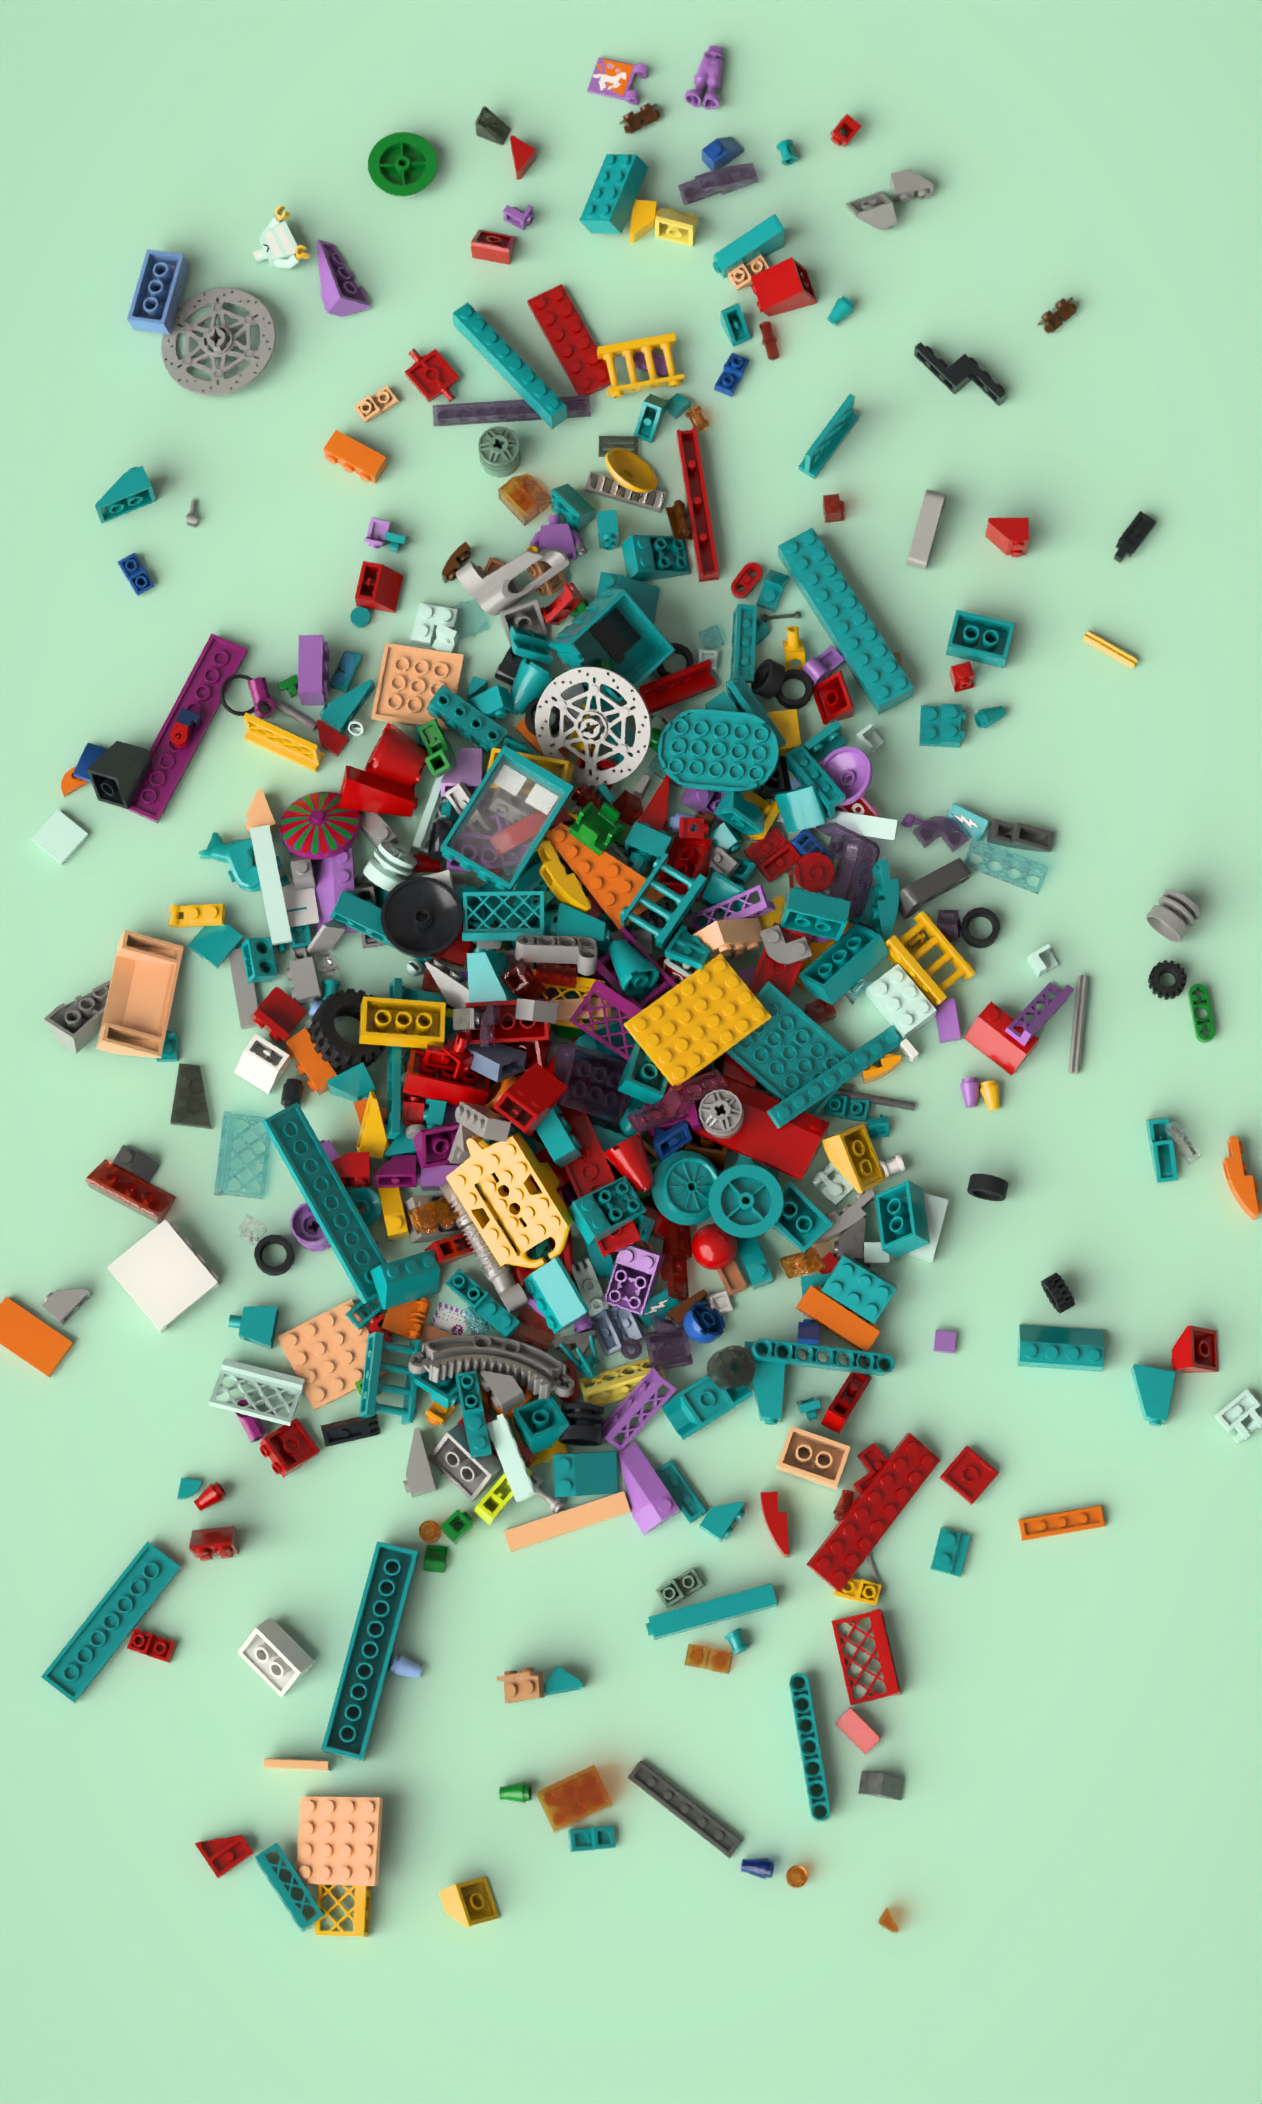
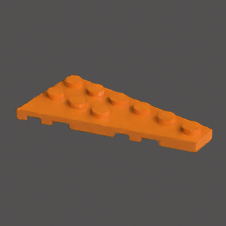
[545,823,665,931]

